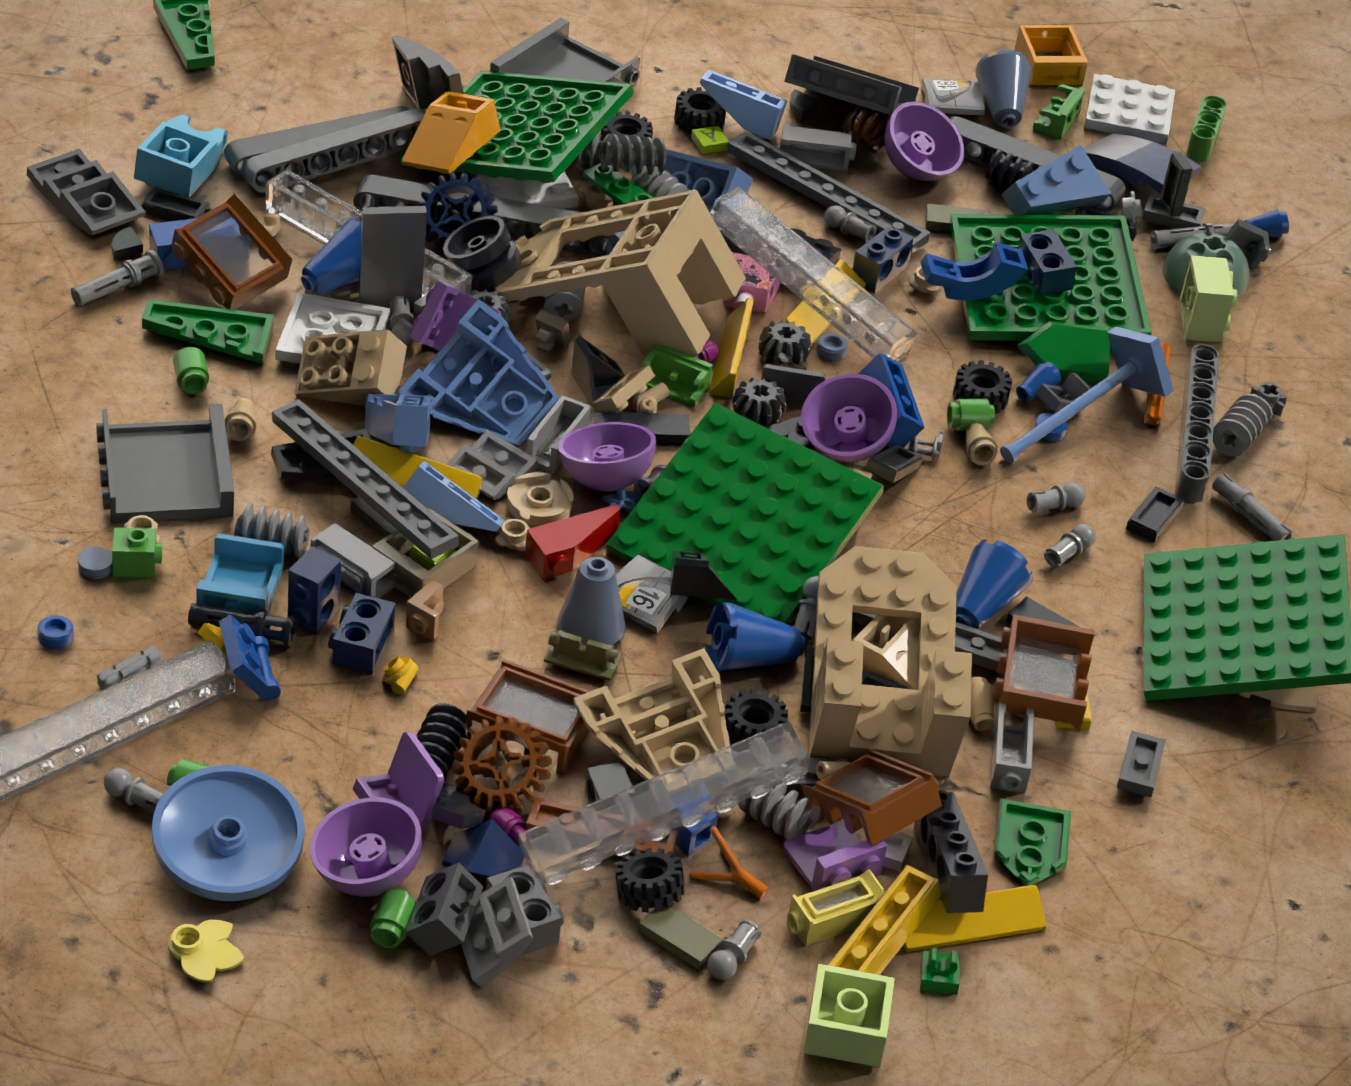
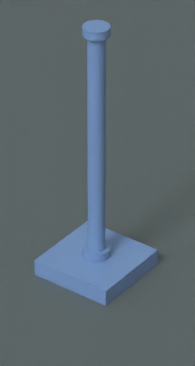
[1000,327,1174,463]

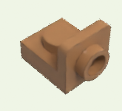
[406,579,444,641]

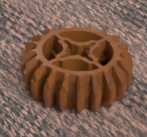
[452,715,552,813]

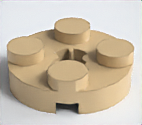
[506,472,574,528]

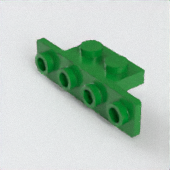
[583,163,653,207]

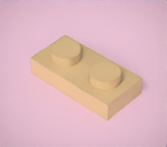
[592,365,655,412]

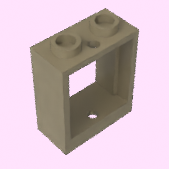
[372,508,479,598]

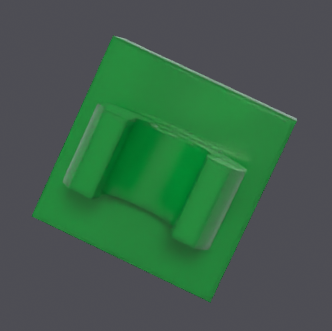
[920,948,960,994]

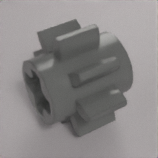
[1250,382,1287,420]

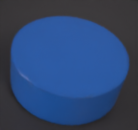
[1035,413,1068,442]
[37,615,74,649]

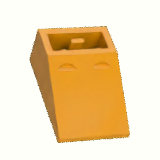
[401,91,501,174]

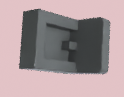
[1225,219,1271,269]
[1035,373,1091,415]

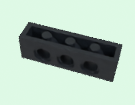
[914,790,988,913]

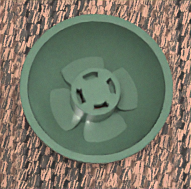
[1162,232,1250,299]

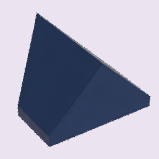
[442,819,525,878]

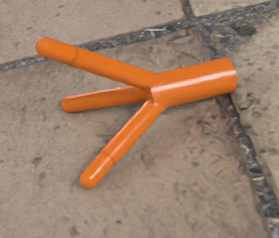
[689,827,769,900]

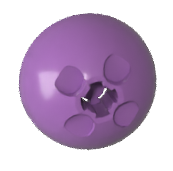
[884,102,964,181]
[801,374,897,463]
[558,422,656,492]
[309,797,422,897]

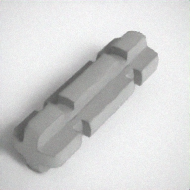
[97,646,162,692]

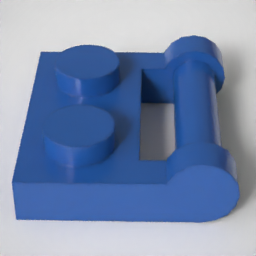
[219,614,281,700]

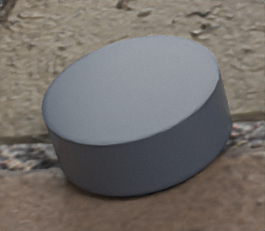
[816,333,848,361]
[78,547,113,579]

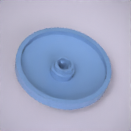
[151,765,305,901]

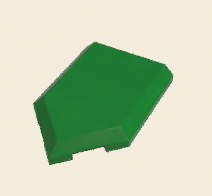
[1017,321,1111,384]
[994,798,1071,886]

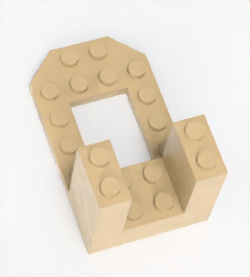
[494,189,746,358]
[808,546,972,777]

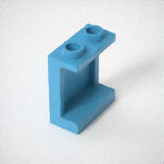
[196,533,284,623]

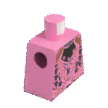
[723,252,783,313]

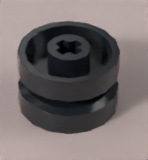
[443,216,522,292]

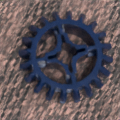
[416,173,498,250]

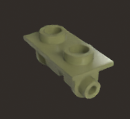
[544,630,621,681]

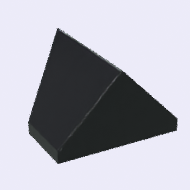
[571,335,625,412]
[670,550,737,600]

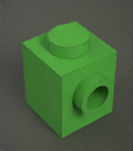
[112,528,163,577]

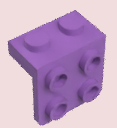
[410,280,501,351]
[353,732,444,833]
[783,822,887,891]

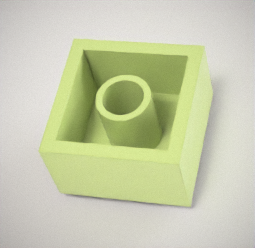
[1179,255,1237,343]
[803,964,895,1067]

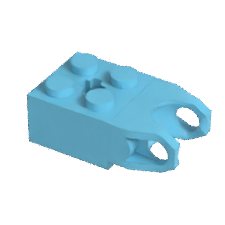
[134,114,228,197]

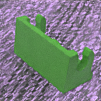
[1033,84,1085,139]
[642,343,713,407]

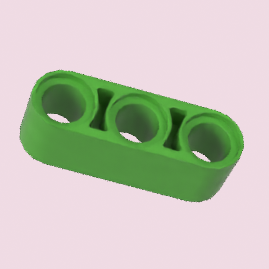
[1186,95,1227,162]

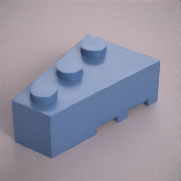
[1001,145,1112,215]
[365,393,431,452]

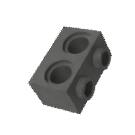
[405,863,483,956]
[486,865,564,956]

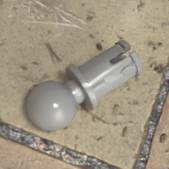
[824,206,877,243]
[389,296,414,345]
[1026,482,1086,513]
[1044,524,1096,568]
[794,576,819,641]
[104,768,164,814]
[707,919,761,980]

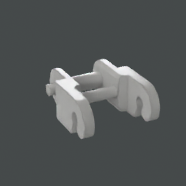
[909,430,944,461]

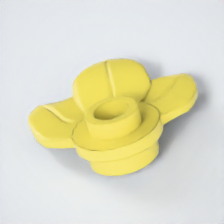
[168,920,244,983]

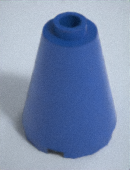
[301,216,361,295]
[956,539,1034,629]
[705,602,805,671]

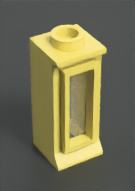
[787,869,886,947]

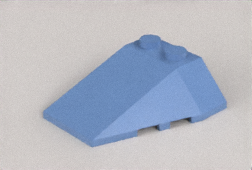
[398,299,560,448]

